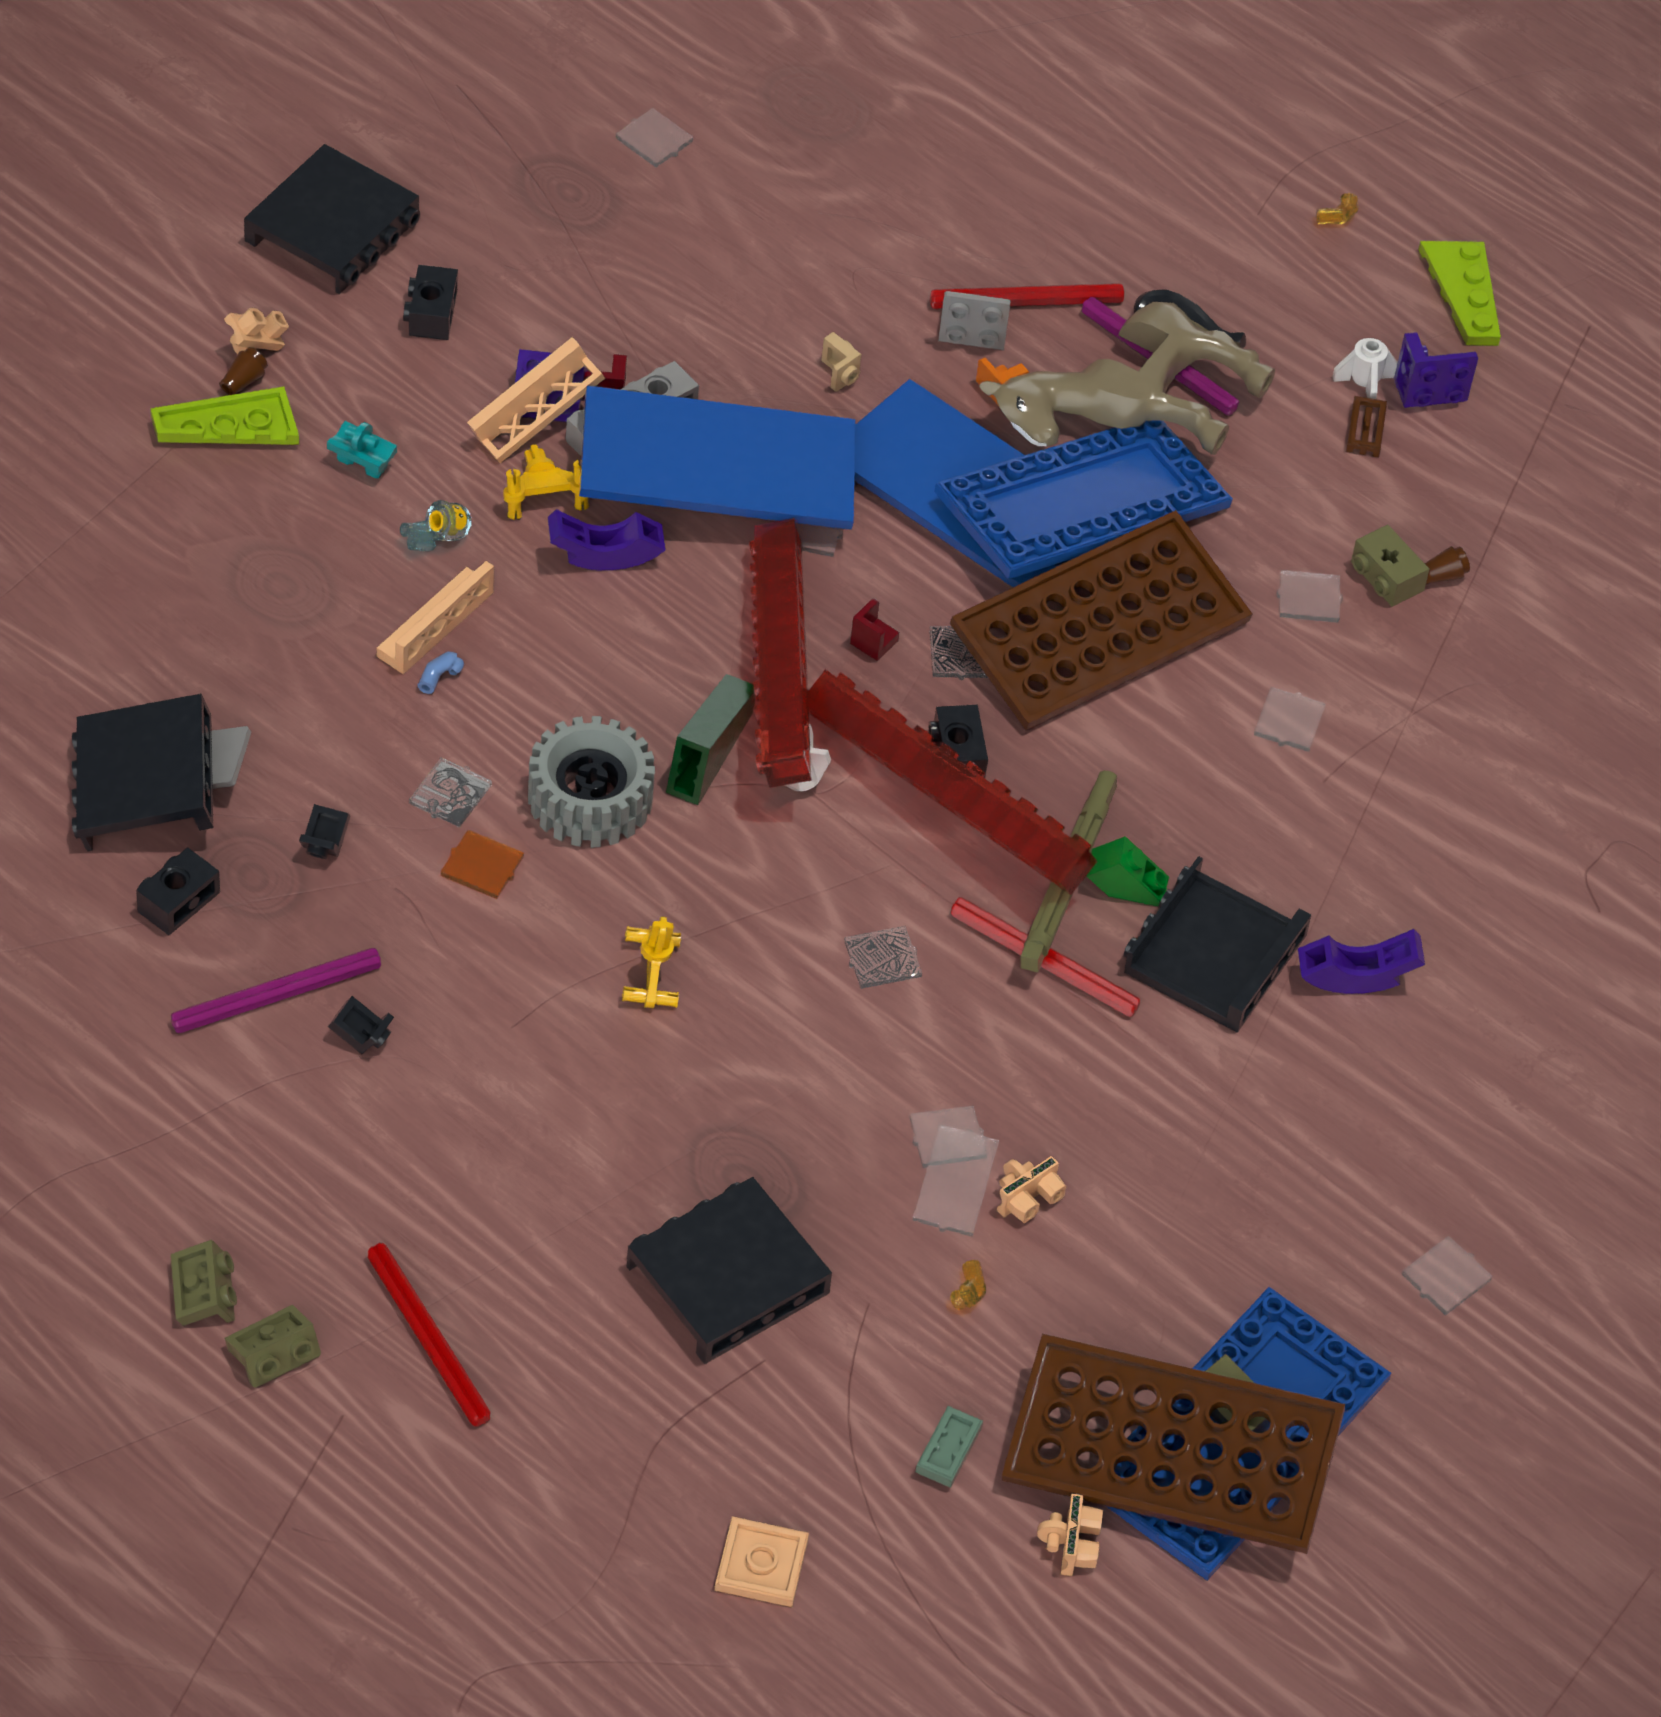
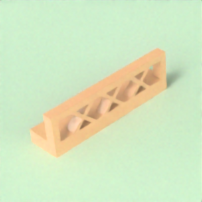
[467,337,605,463]
[376,561,494,674]

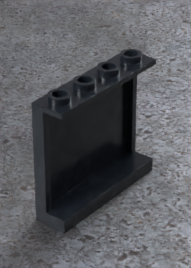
[244,144,420,294]
[72,693,214,852]
[1123,856,1311,1033]
[626,1177,832,1364]

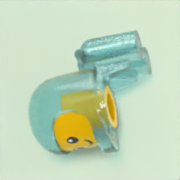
[400,500,472,552]

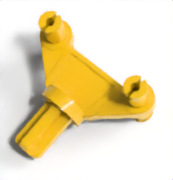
[503,444,589,520]
[622,917,681,1008]

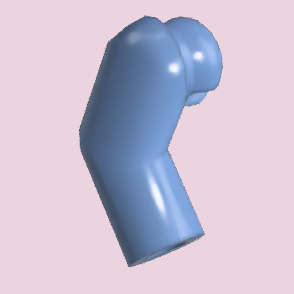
[418,651,464,694]

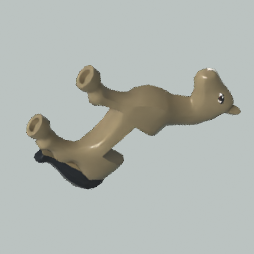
[979,289,1275,455]

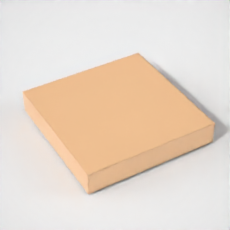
[715,1516,809,1607]

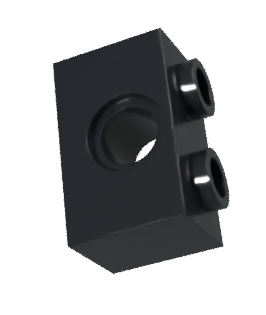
[403,265,458,340]
[928,704,988,784]
[136,847,220,935]

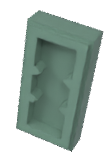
[915,1406,983,1488]

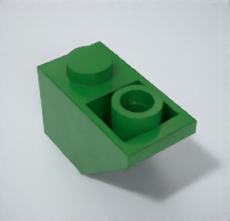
[1086,836,1169,906]

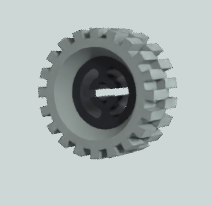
[528,716,655,848]

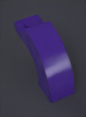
[548,509,666,571]
[1298,929,1425,994]

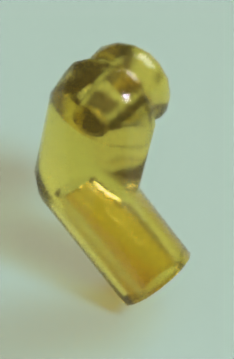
[1316,193,1359,224]
[950,1260,986,1310]

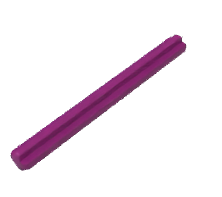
[1081,297,1239,416]
[171,948,381,1033]

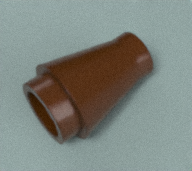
[219,347,268,395]
[1425,546,1470,585]

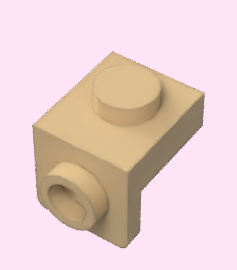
[822,332,861,392]

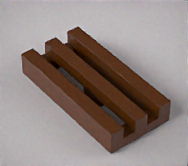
[1346,396,1387,457]

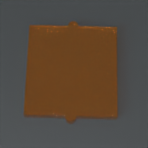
[441,830,524,899]

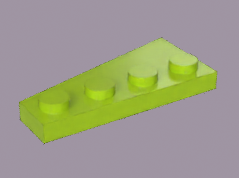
[1418,241,1501,346]
[151,386,299,445]

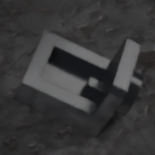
[299,804,351,859]
[327,996,394,1054]

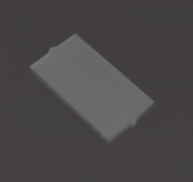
[912,1124,999,1237]

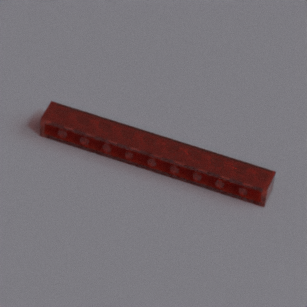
[749,518,812,788]
[800,669,1097,895]

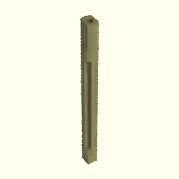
[1021,770,1117,972]

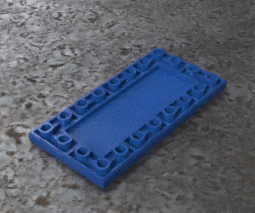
[854,379,1074,587]
[579,386,855,530]
[934,420,1233,579]
[1104,1287,1391,1581]

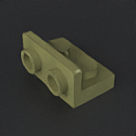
[171,1240,237,1326]
[225,1305,321,1388]

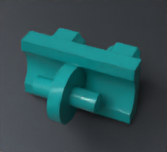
[327,421,397,479]

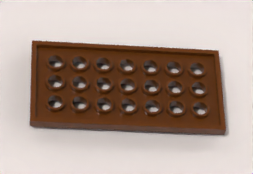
[950,510,1253,730]
[1001,1333,1345,1554]

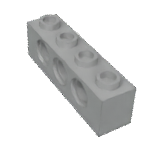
[566,361,699,457]

